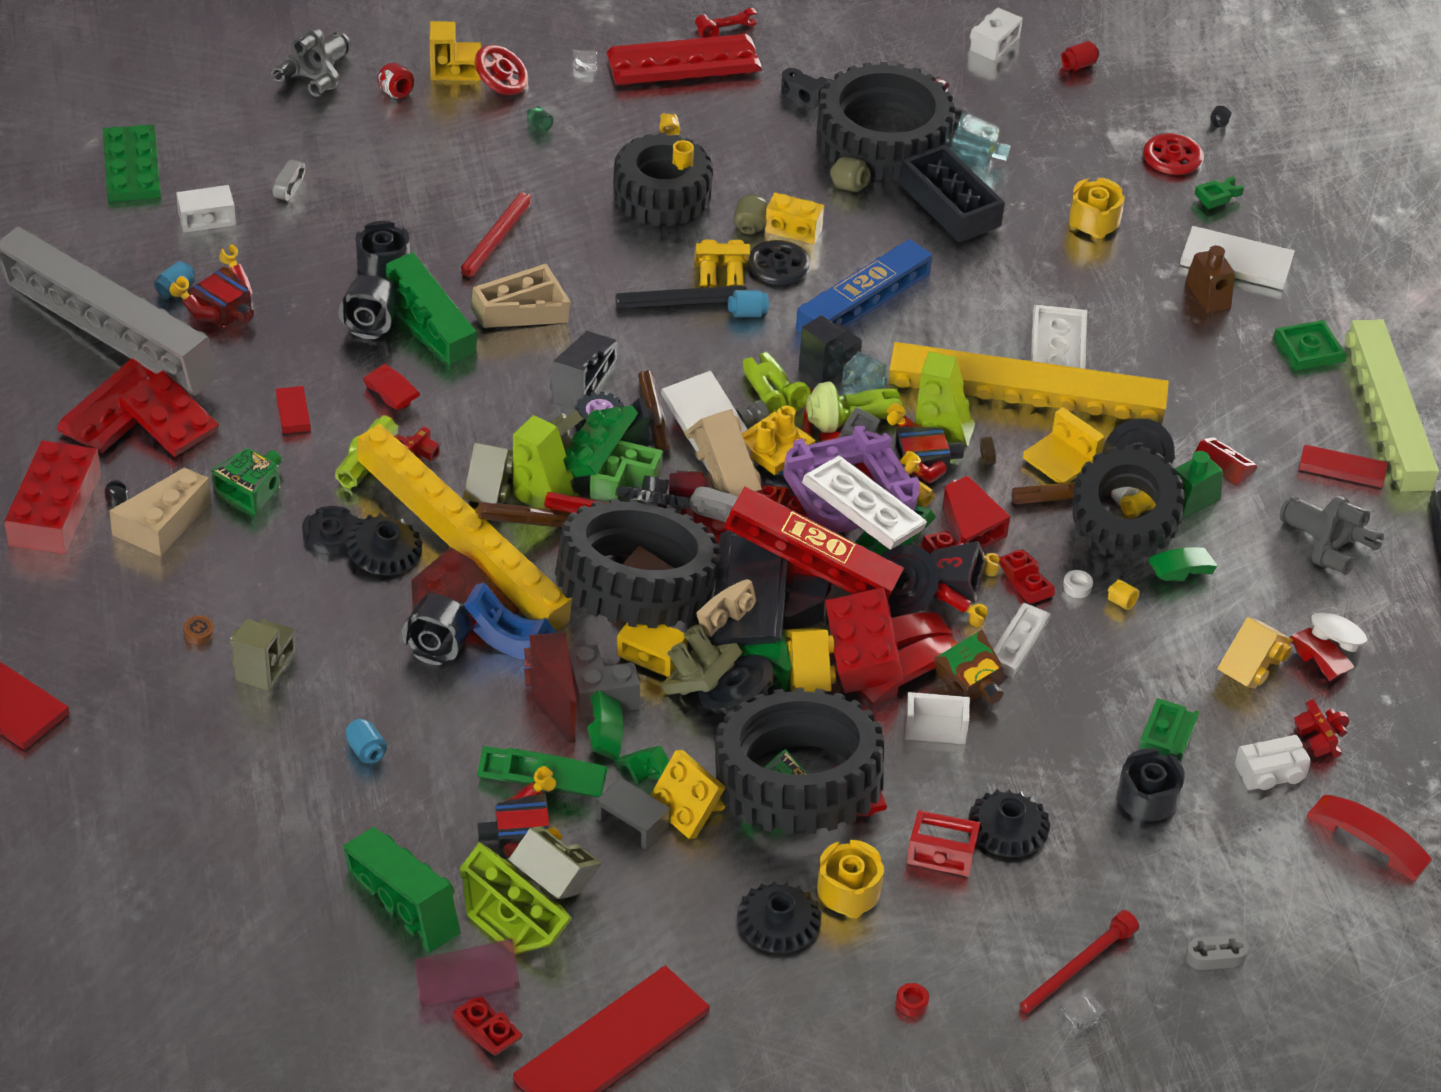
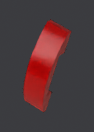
[834,612,953,655]
[858,635,958,707]
[1307,795,1432,881]

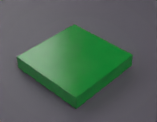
[1274,320,1347,371]

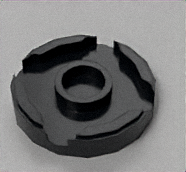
[302,506,359,555]

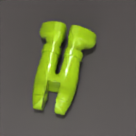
[742,352,811,414]
[833,384,905,428]

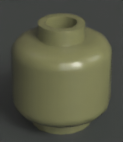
[830,157,871,192]
[733,194,768,234]

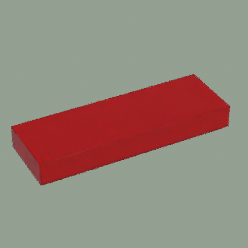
[1299,444,1388,488]

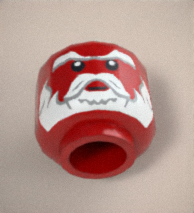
[377,62,415,99]

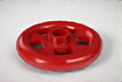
[474,45,528,96]
[1143,133,1204,175]

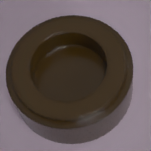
[980,436,996,466]

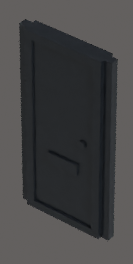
[709,530,789,646]

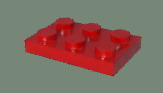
[119,370,219,457]

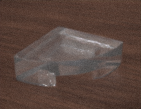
[572,50,597,72]

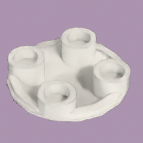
[1311,612,1367,652]

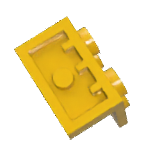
[1023,407,1105,483]

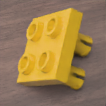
[694,239,750,288]
[742,405,815,475]
[650,750,726,839]

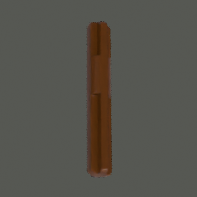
[638,370,671,453]
[1011,482,1113,504]
[475,502,571,528]

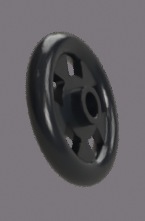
[747,240,811,285]

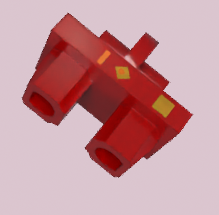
[394,426,440,463]
[1294,699,1350,759]

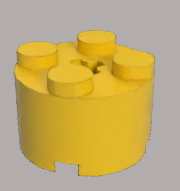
[1069,178,1125,239]
[817,840,884,918]

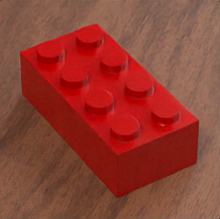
[4,440,101,554]

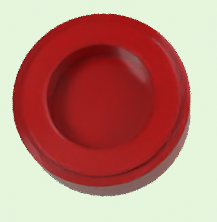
[895,983,930,1017]

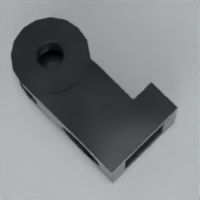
[781,68,829,110]

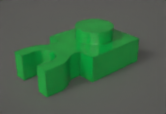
[1194,176,1244,209]

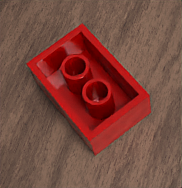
[825,587,904,693]

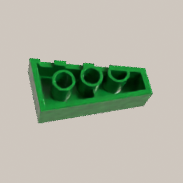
[386,252,478,365]
[343,827,461,953]

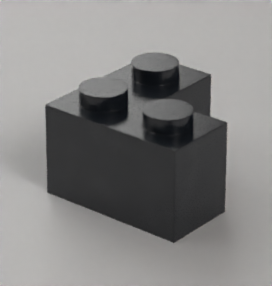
[798,315,862,383]

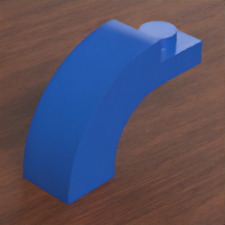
[464,582,563,662]

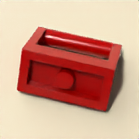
[907,810,981,877]

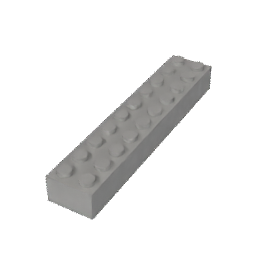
[0,226,218,396]

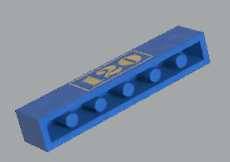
[796,239,933,332]

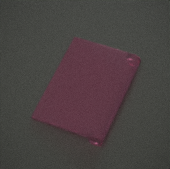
[415,939,521,1009]

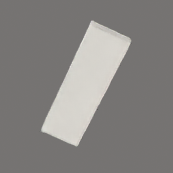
[994,603,1050,677]

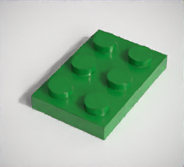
[563,405,638,477]

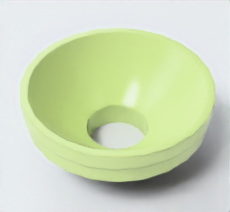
[806,382,839,433]

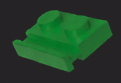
[1138,698,1200,762]

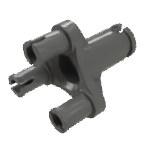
[271,27,351,97]
[1280,495,1384,575]

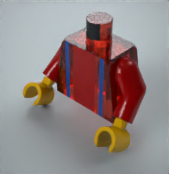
[169,244,254,327]

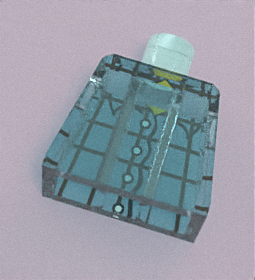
[950,112,1010,170]

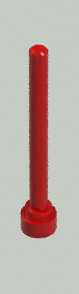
[1020,910,1139,1013]

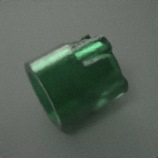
[527,106,554,133]

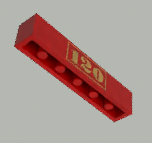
[724,486,904,600]

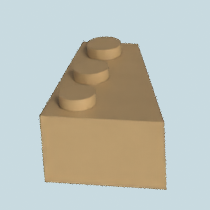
[471,264,571,328]

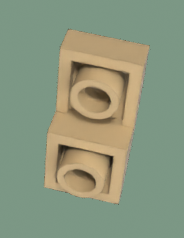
[697,579,757,637]

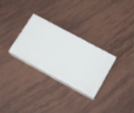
[1180,226,1295,290]
[1030,305,1087,369]
[661,370,760,473]
[802,456,927,550]

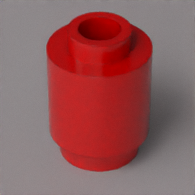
[1061,40,1099,71]

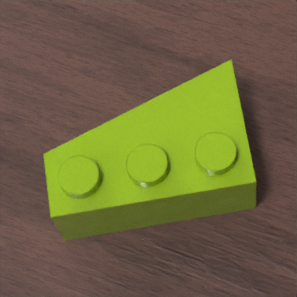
[915,351,975,447]
[513,415,579,510]

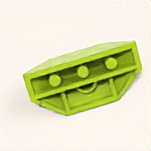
[459,842,572,955]

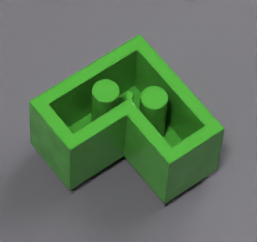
[590,441,663,503]

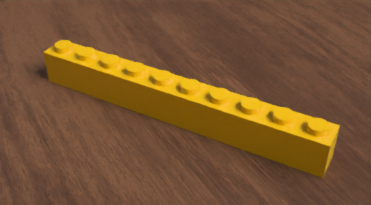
[888,342,1169,423]
[357,424,572,631]

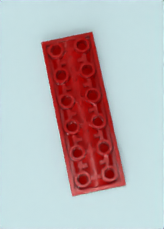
[606,34,762,85]
[57,358,156,453]

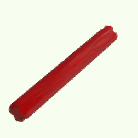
[461,192,531,278]

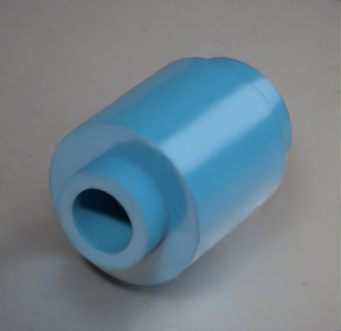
[154,261,195,299]
[728,290,769,318]
[346,719,387,764]

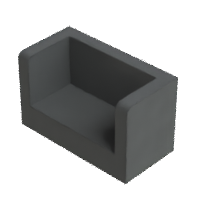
[596,777,670,850]

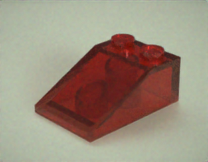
[411,547,519,647]
[524,632,576,743]

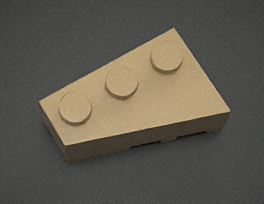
[684,409,762,497]
[109,468,211,556]

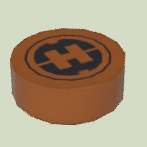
[183,616,214,645]

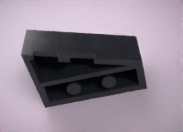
[550,331,617,409]

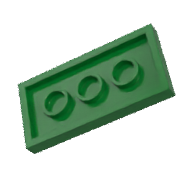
[103,124,161,202]

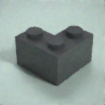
[567,644,640,718]

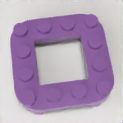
[783,426,920,532]

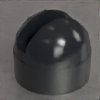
[1210,106,1232,128]
[104,480,129,506]

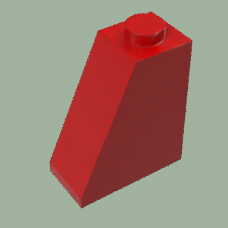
[942,475,1011,549]

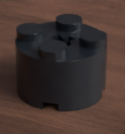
[355,221,410,279]
[338,275,401,339]
[401,593,472,665]
[1117,748,1185,823]

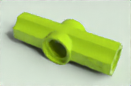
[335,415,399,489]

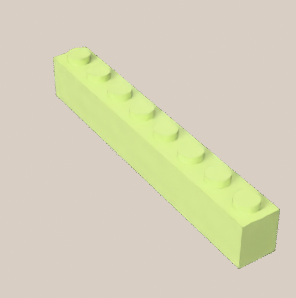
[1345,319,1439,492]

